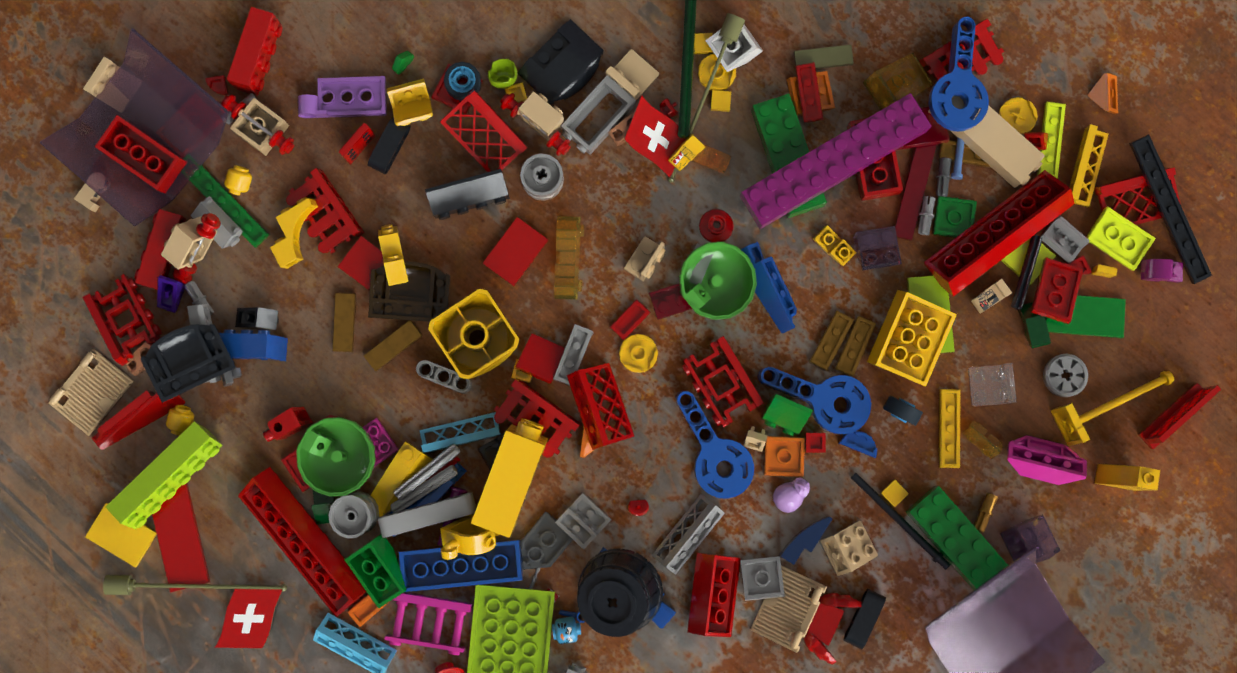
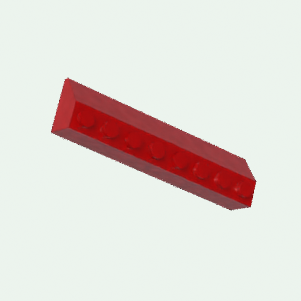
[924,170,1075,297]
[238,467,366,617]

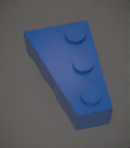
[219,330,288,361]

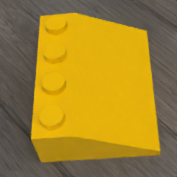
[867,290,957,387]

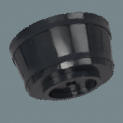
[577,548,663,637]

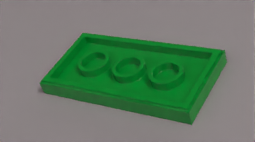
[1045,295,1126,338]

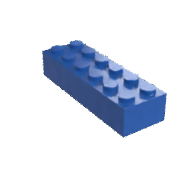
[399,540,523,592]

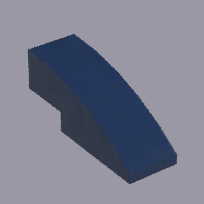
[779,516,832,565]

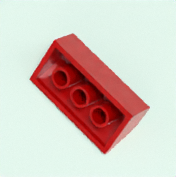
[687,553,741,637]

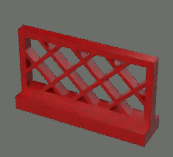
[440,88,527,172]
[1094,167,1181,225]
[567,363,634,450]
[1138,383,1221,449]

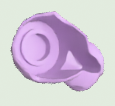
[773,477,810,513]

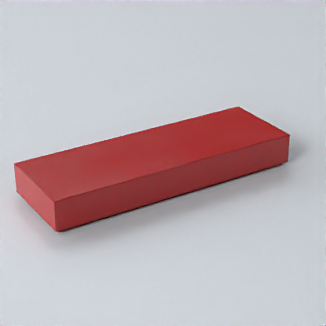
[795,62,824,123]

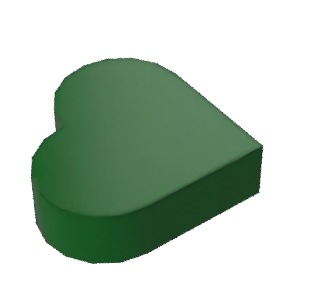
[392,51,414,75]

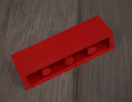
[135,209,186,290]

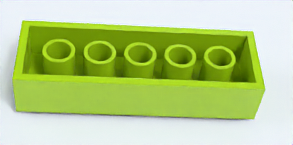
[106,421,223,530]

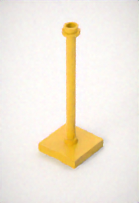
[1051,371,1174,446]

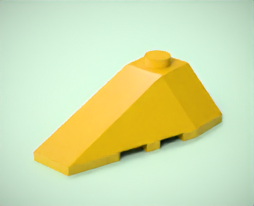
[370,441,433,517]

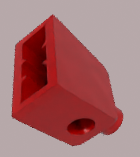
[263,407,313,442]

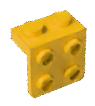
[387,79,433,126]

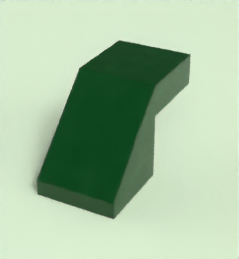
[1018,302,1051,349]

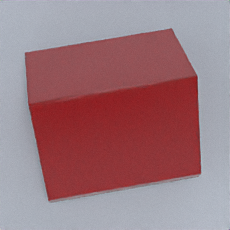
[1024,132,1048,150]

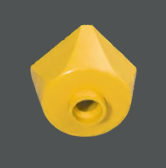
[428,289,519,379]

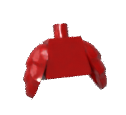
[803,592,862,665]

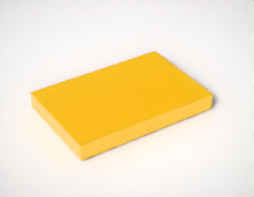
[85,503,157,567]

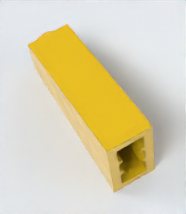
[1095,464,1160,491]

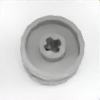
[520,153,564,201]
[329,491,379,539]

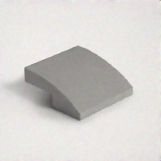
[555,493,612,549]

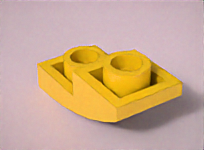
[813,225,857,266]

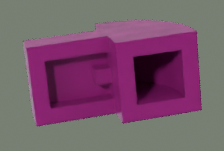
[1141,259,1183,283]

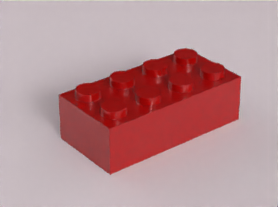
[227,7,282,96]
[95,115,187,194]
[847,118,903,201]

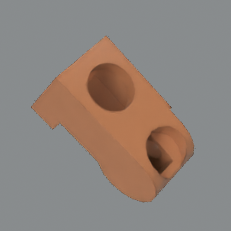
[608,111,635,146]
[125,342,151,376]

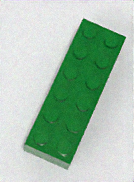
[751,94,827,218]
[905,486,1019,604]

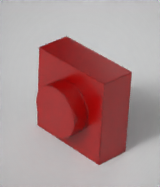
[805,433,826,453]

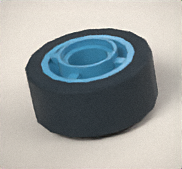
[444,62,481,101]
[883,395,923,426]

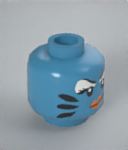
[552,617,581,644]

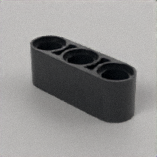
[367,117,411,175]
[843,588,886,650]

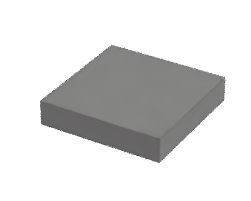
[740,556,785,601]

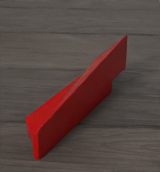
[92,390,185,450]

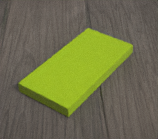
[907,276,955,353]

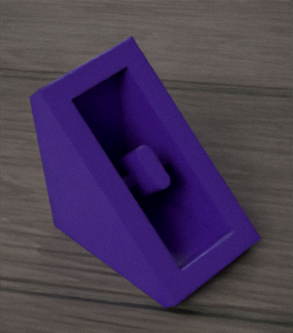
[157,275,185,313]

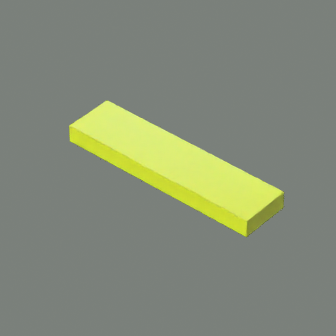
[1037,102,1066,179]

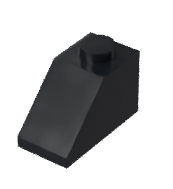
[235,307,279,330]

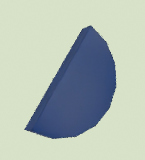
[839,431,877,458]

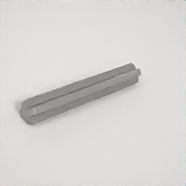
[394,444,460,500]
[390,465,458,513]

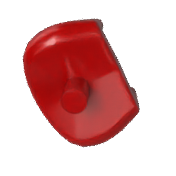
[659,98,678,118]
[628,499,649,516]

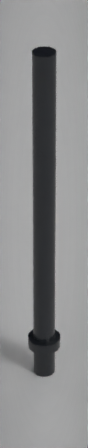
[851,473,951,570]

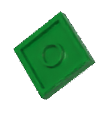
[933,196,977,238]

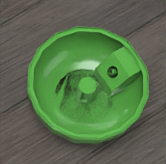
[679,242,757,320]
[296,417,376,496]

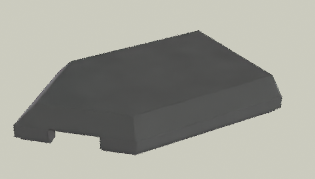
[520,511,573,570]

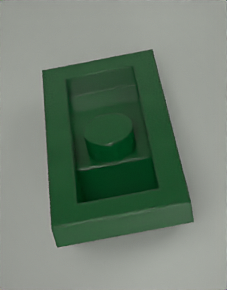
[311,490,335,525]

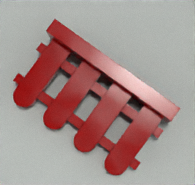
[918,18,1004,93]
[286,168,365,254]
[494,378,580,458]

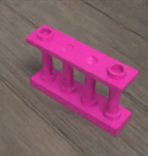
[384,592,473,655]

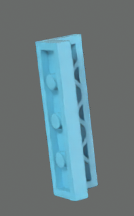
[419,412,501,453]
[313,613,397,673]

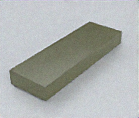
[794,45,854,69]

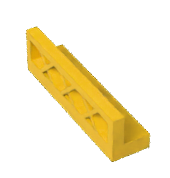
[1069,124,1109,207]

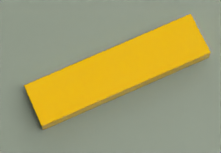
[939,389,960,468]

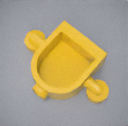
[440,514,500,560]

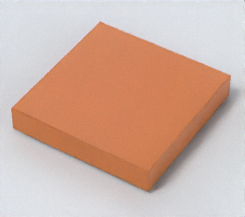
[764,436,805,477]

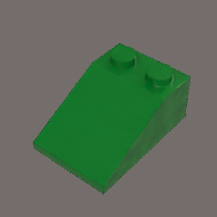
[761,394,813,436]
[344,534,406,609]

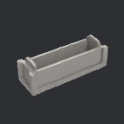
[553,324,593,386]

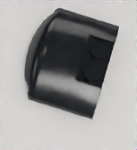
[517,19,604,105]
[141,324,236,403]

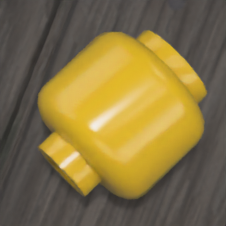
[224,165,252,195]
[166,405,195,435]

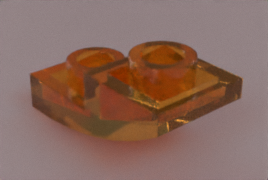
[692,145,732,174]

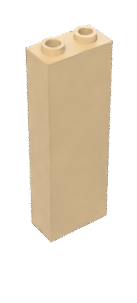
[929,96,1045,188]

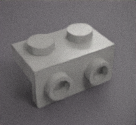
[1041,216,1089,263]

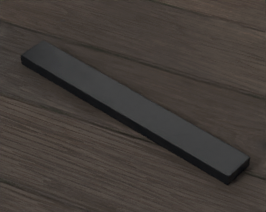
[1129,134,1212,284]

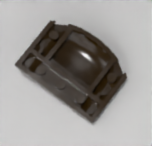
[368,261,450,322]

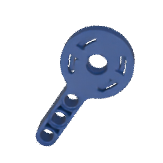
[929,17,989,132]
[757,367,871,434]
[676,391,754,499]

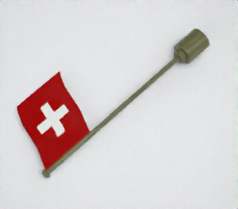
[624,13,745,183]
[103,575,287,648]

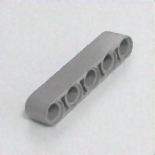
[377,492,476,538]

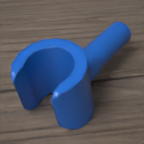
[559,610,585,623]

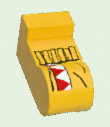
[668,133,705,171]

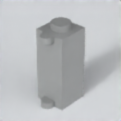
[191,196,243,249]

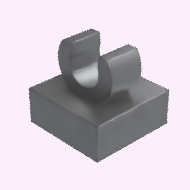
[221,368,242,387]

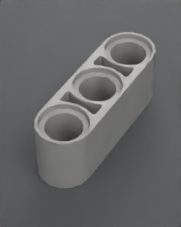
[416,360,472,393]

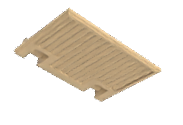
[49,349,134,436]
[750,565,827,653]

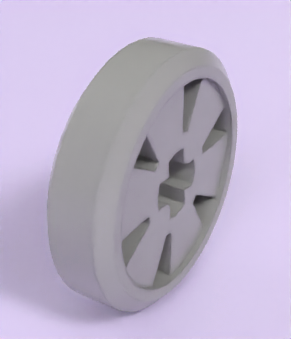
[1043,354,1088,397]

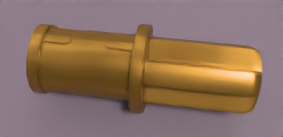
[974,493,998,533]

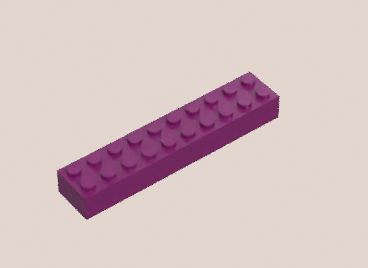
[740,93,931,229]

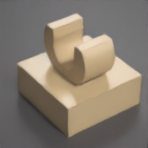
[743,426,768,452]

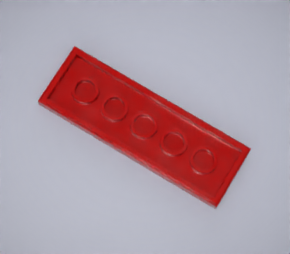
[152,483,210,593]

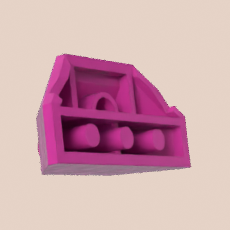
[1007,436,1087,485]

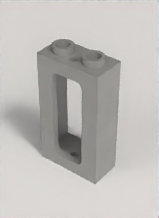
[561,75,636,155]

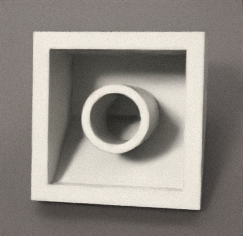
[706,24,763,72]

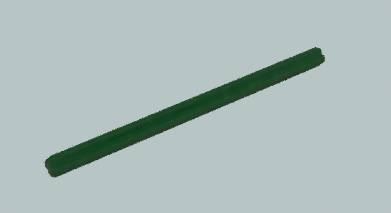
[678,0,697,139]

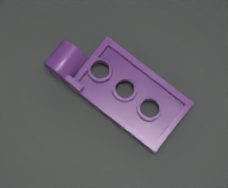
[298,76,387,118]

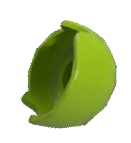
[488,59,517,89]

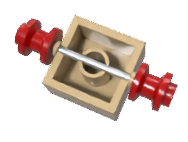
[500,91,571,156]
[221,95,294,156]
[161,213,221,284]

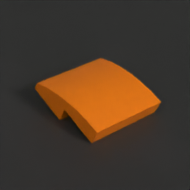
[787,71,835,116]

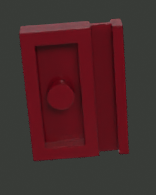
[649,283,692,320]

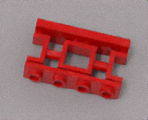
[82,274,162,366]
[682,336,764,428]

